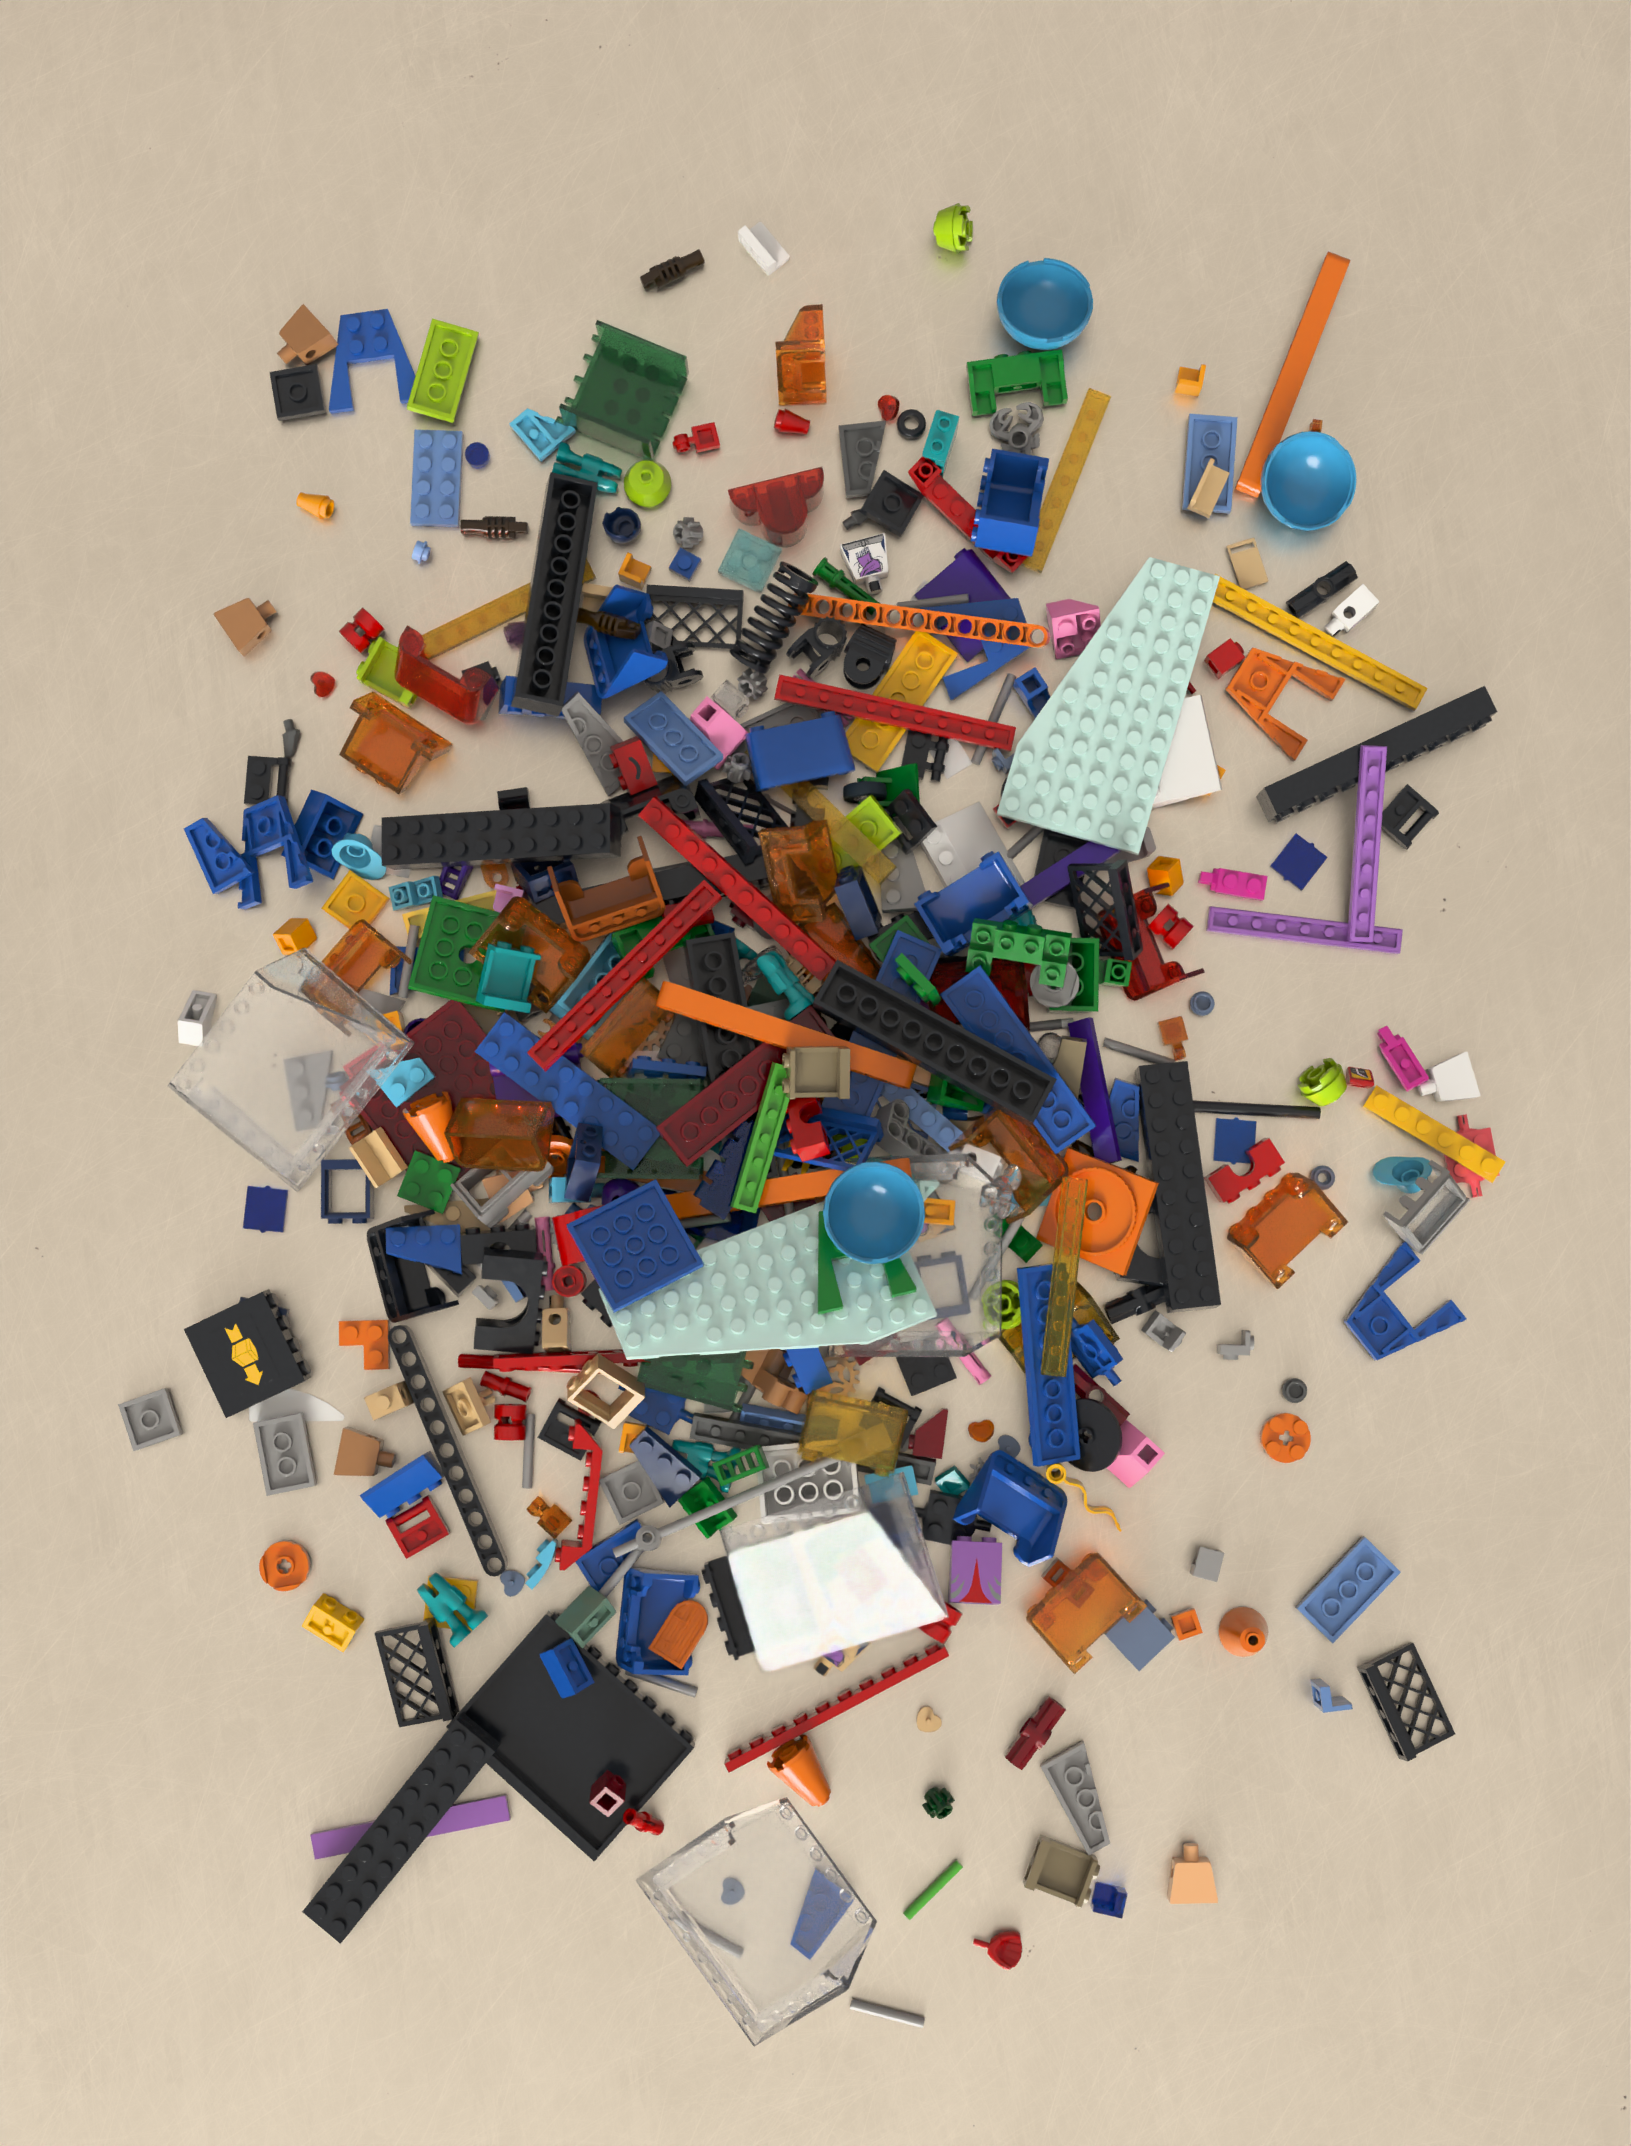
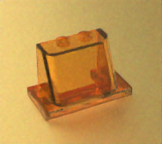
[775,304,827,405]
[339,691,452,794]
[758,820,838,923]

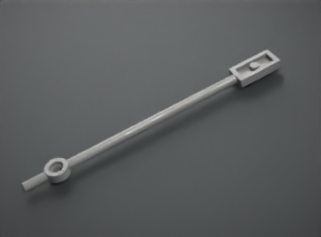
[612,1422,893,1558]

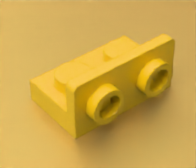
[302,1593,364,1652]

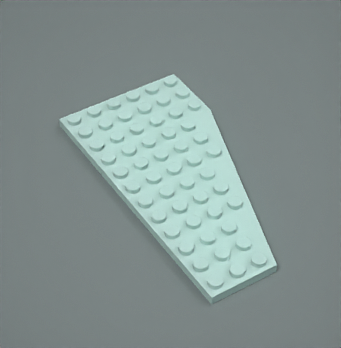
[997,557,1220,855]
[599,1201,937,1360]

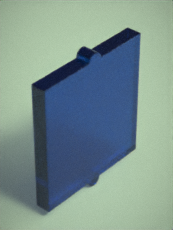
[1270,833,1328,891]
[1213,1117,1257,1165]
[243,1186,288,1233]

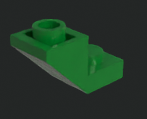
[1099,958,1132,987]
[986,1208,1043,1263]

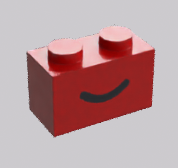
[609,736,657,795]

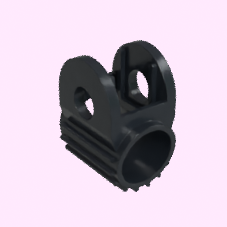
[786,616,847,679]
[844,624,897,690]
[643,643,704,694]

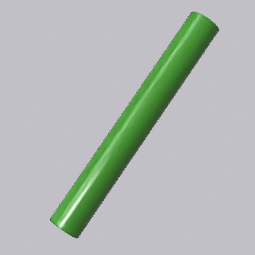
[903,1860,963,1920]

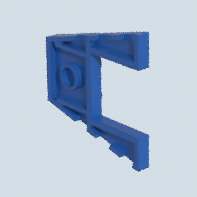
[329,309,415,414]
[919,598,1030,701]
[238,795,313,910]
[1344,1242,1467,1360]

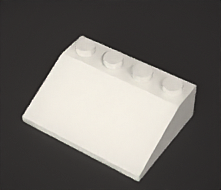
[1152,695,1222,808]
[920,802,1025,888]
[756,1438,862,1524]

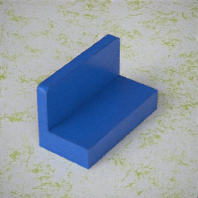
[540,1638,595,1699]

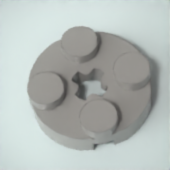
[1030,962,1079,1008]

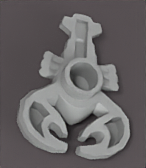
[989,402,1044,455]

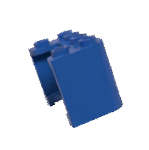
[971,448,1049,557]

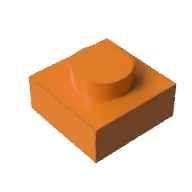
[1170,1608,1203,1641]

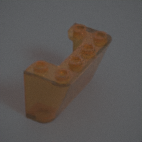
[468,896,590,1014]
[1227,1173,1348,1290]
[1026,1553,1147,1674]

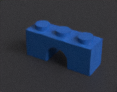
[1013,667,1050,720]

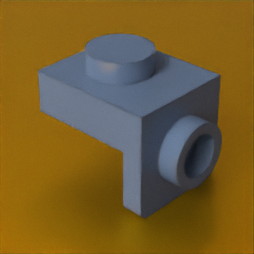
[991,748,1015,774]

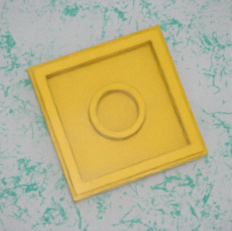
[321,870,390,937]

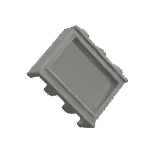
[1383,1160,1470,1254]

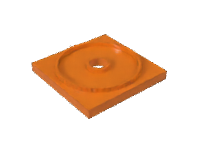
[1036,1148,1159,1276]

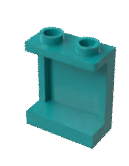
[922,410,960,478]
[476,941,542,1013]

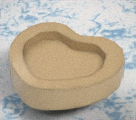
[916,1706,942,1732]

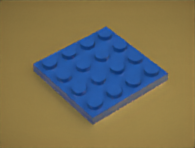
[566,1179,704,1313]

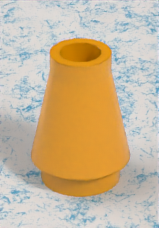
[296,492,334,519]

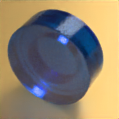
[465,442,490,468]

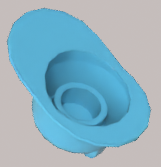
[332,833,387,880]
[1373,1157,1432,1194]

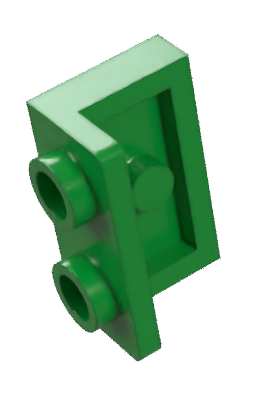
[678,1477,738,1539]

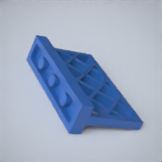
[773,1107,884,1171]

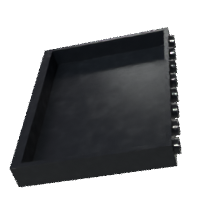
[446,1611,695,1861]

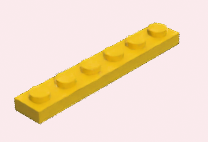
[1363,1085,1505,1183]

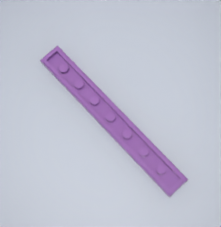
[1347,745,1387,942]
[1206,906,1403,954]
[310,1794,511,1860]

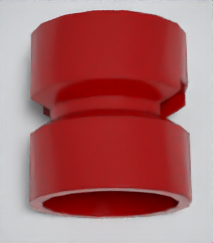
[339,607,385,654]
[1148,903,1194,950]
[552,1265,587,1297]
[494,1404,527,1441]
[918,1597,963,1644]

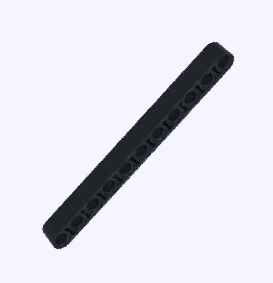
[388,1325,508,1577]

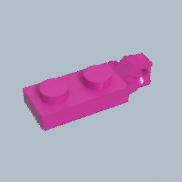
[1198,868,1268,901]
[1377,1026,1429,1092]

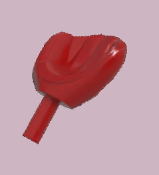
[973,1931,1022,1970]

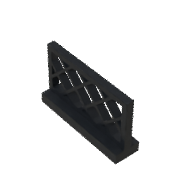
[645,584,744,649]
[694,778,797,864]
[1067,860,1143,960]
[374,1617,459,1728]
[1357,1642,1455,1761]

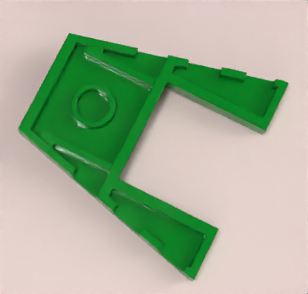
[818,1211,917,1315]

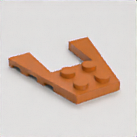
[1225,647,1346,761]

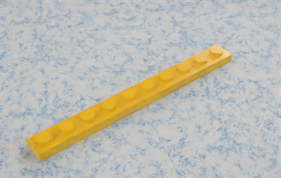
[1213,574,1428,711]

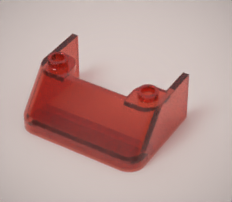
[1097,882,1205,1001]

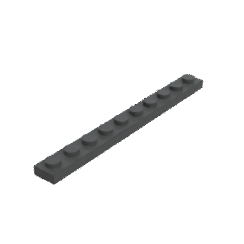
[690,1412,936,1485]

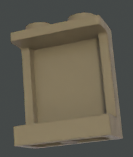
[782,1046,850,1099]
[1023,1834,1100,1909]

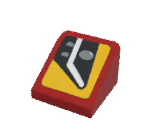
[1345,1067,1374,1088]

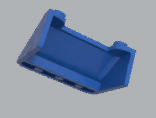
[584,585,668,699]
[953,1450,1067,1567]

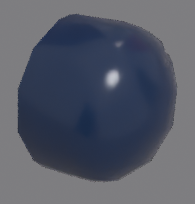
[602,507,641,544]

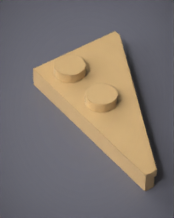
[404,1198,493,1245]

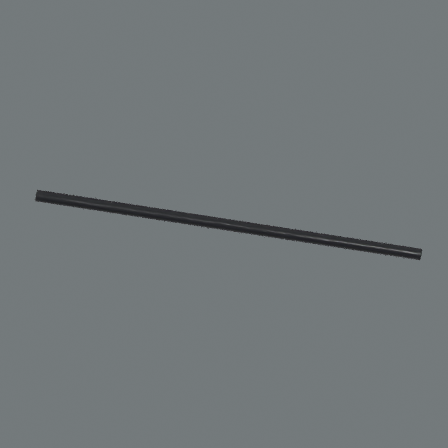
[912,1086,1321,1119]

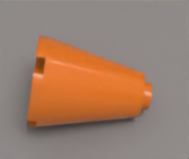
[403,1091,460,1163]
[1219,1607,1268,1657]
[767,1734,831,1807]

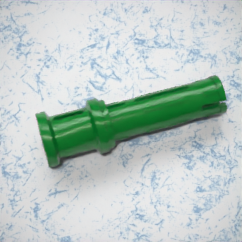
[812,557,881,616]

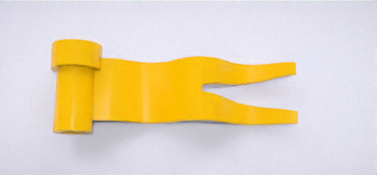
[1046,1463,1122,1532]

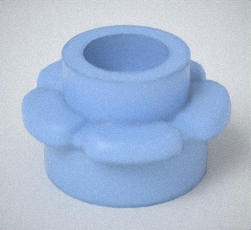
[412,541,431,564]

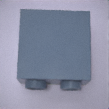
[1102,1597,1175,1671]

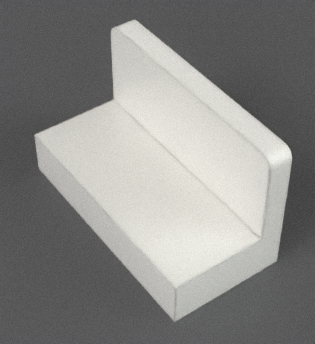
[738,222,790,276]

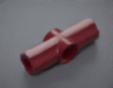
[1073,1363,1130,1426]
[1005,1696,1066,1770]

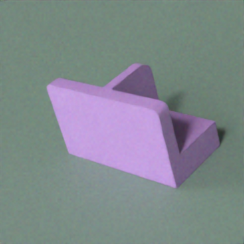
[493,884,529,919]

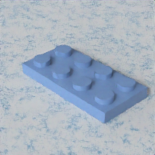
[1182,414,1238,514]
[410,429,464,528]
[624,691,723,786]
[1295,1536,1401,1643]

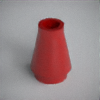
[774,409,810,435]

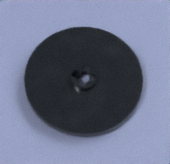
[1068,1398,1122,1472]

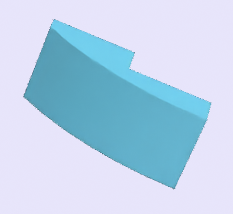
[389,876,443,911]
[525,1538,558,1590]

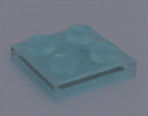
[718,529,782,593]

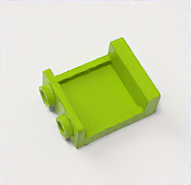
[356,636,434,710]

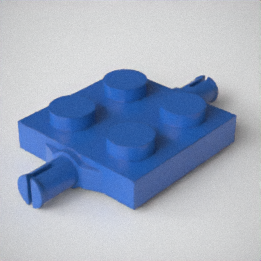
[1069,1313,1123,1387]
[618,1369,694,1435]

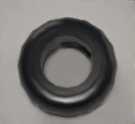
[897,409,926,439]

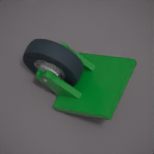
[843,763,920,817]

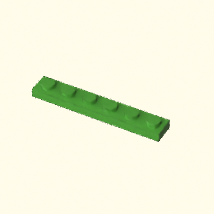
[730,1062,790,1213]

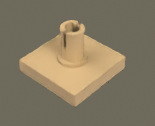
[442,1377,495,1436]

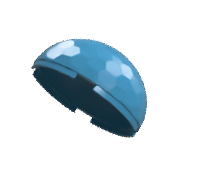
[997,258,1093,350]
[1260,431,1356,531]
[823,1162,925,1264]

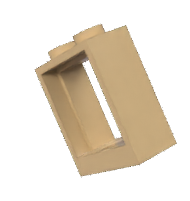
[567,1353,645,1429]

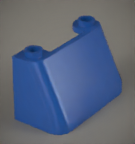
[745,711,855,793]
[914,851,1033,956]
[616,1568,700,1676]

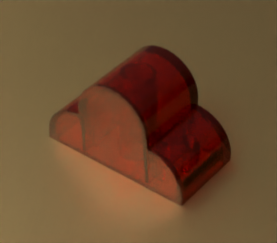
[728,467,824,548]

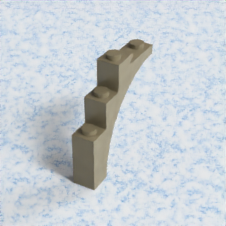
[950,1035,1087,1153]

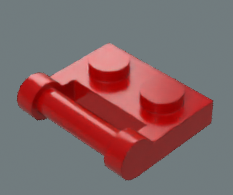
[385,1495,450,1559]

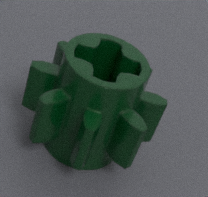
[922,1787,955,1819]

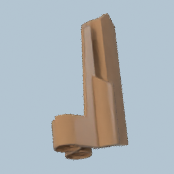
[735,1349,808,1414]

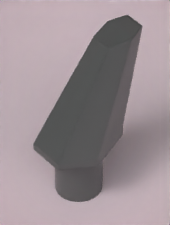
[842,509,869,530]
[282,719,300,758]

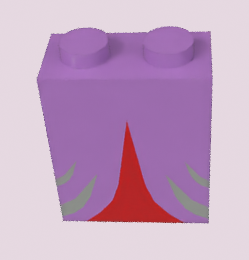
[948,1536,1002,1605]

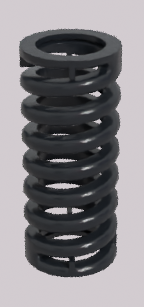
[730,561,818,674]

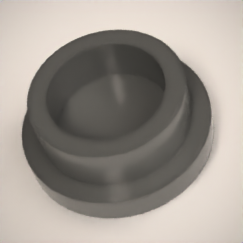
[1282,1378,1307,1403]

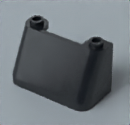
[600,775,701,847]

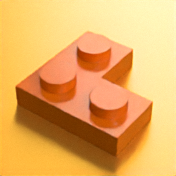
[339,1320,390,1370]

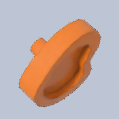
[968,1420,994,1442]

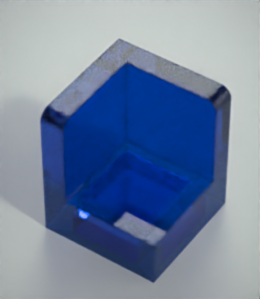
[1090,1882,1127,1919]

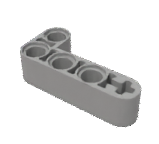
[875,1099,959,1184]

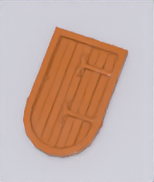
[648,1600,708,1670]

